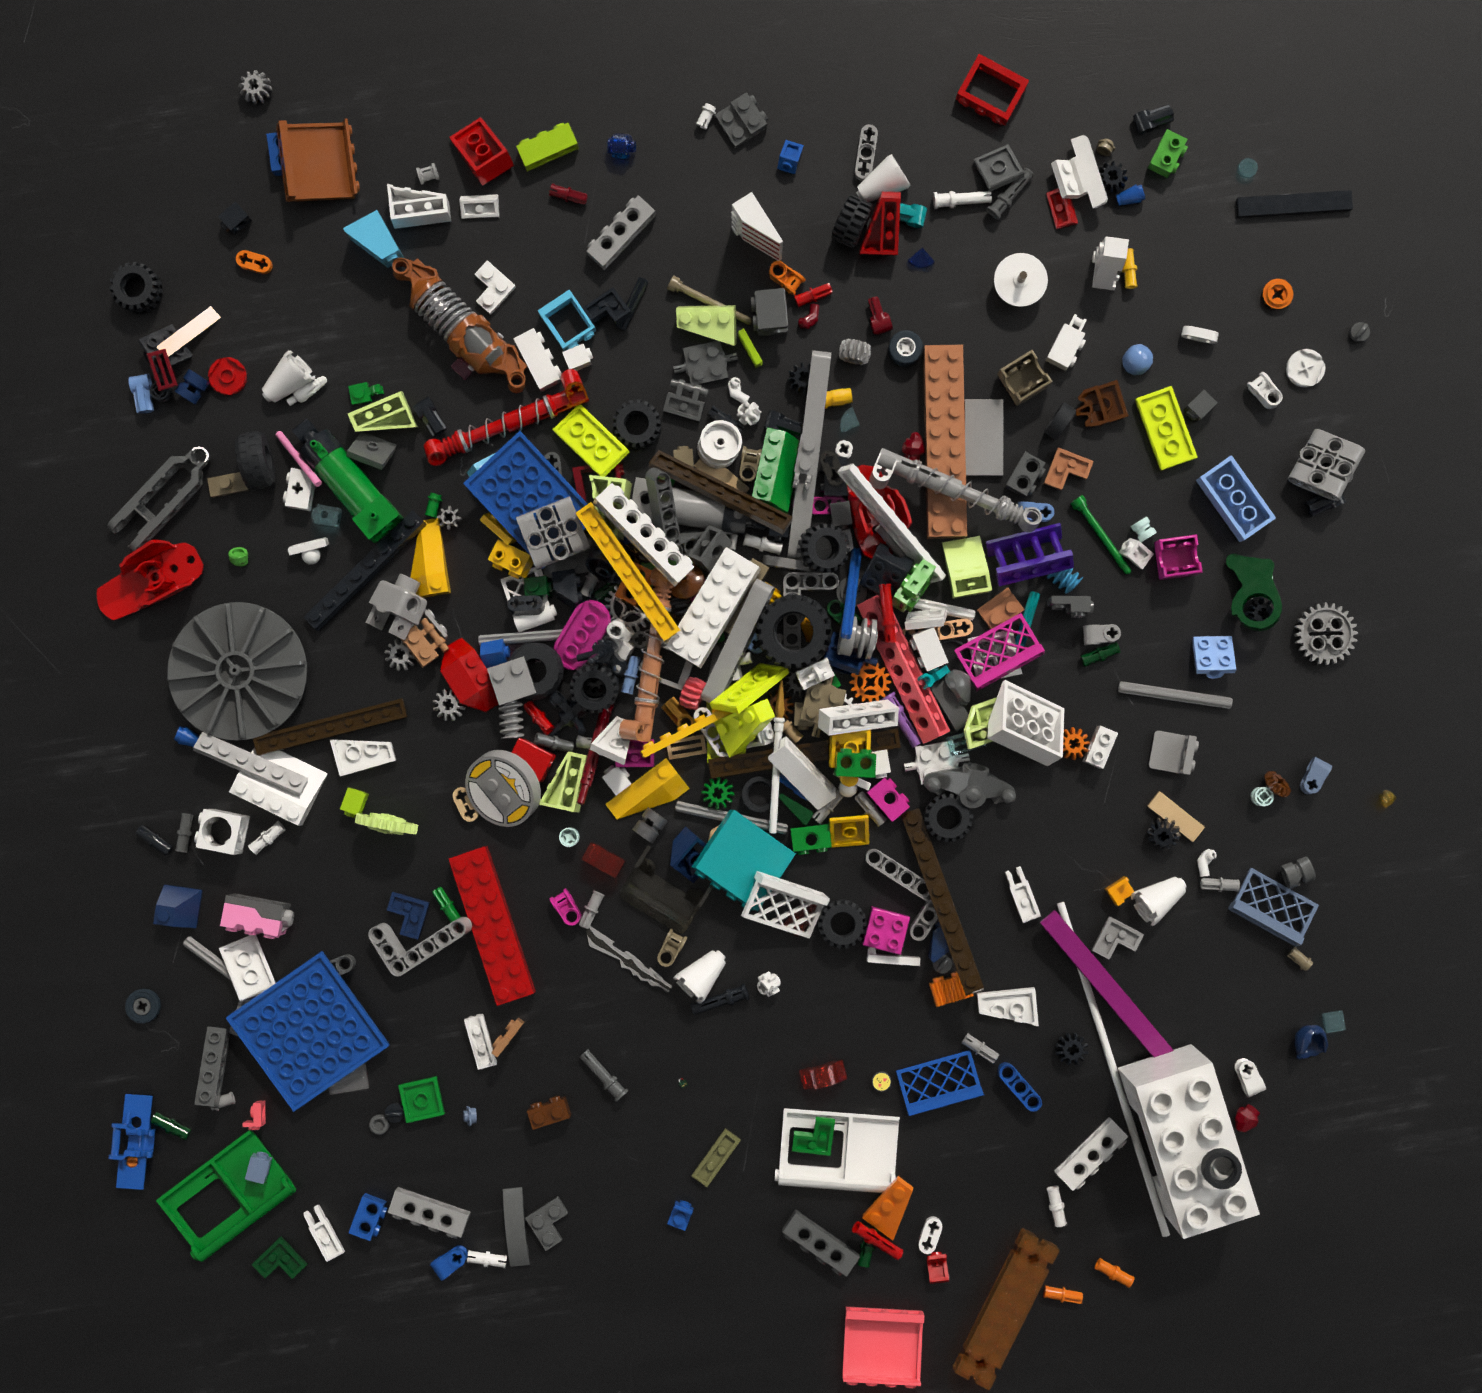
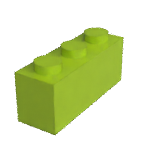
[516,123,579,172]

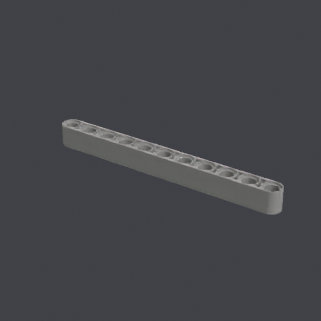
[787,350,832,560]

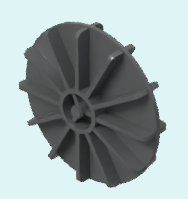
[167,602,307,740]

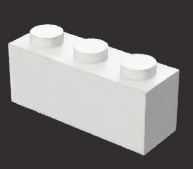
[513,328,562,392]

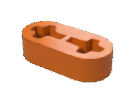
[236,250,273,274]

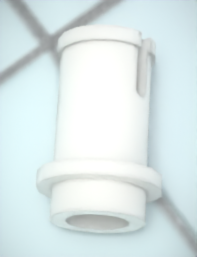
[696,103,716,130]

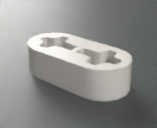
[1181,326,1219,344]
[918,1216,942,1254]

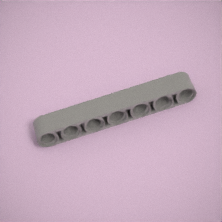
[700,579,775,703]

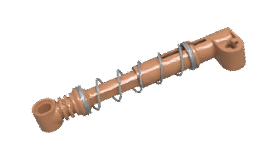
[619,567,674,742]

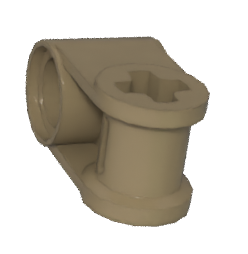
[739,446,762,485]
[657,929,688,967]

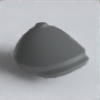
[945,669,971,706]

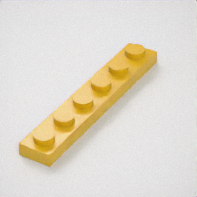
[640,709,731,758]

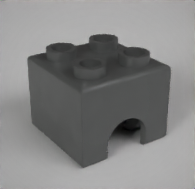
[751,288,788,337]

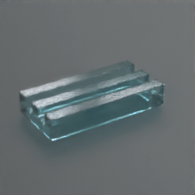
[946,733,987,756]

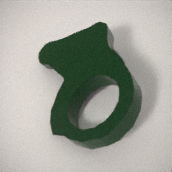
[1226,553,1282,631]

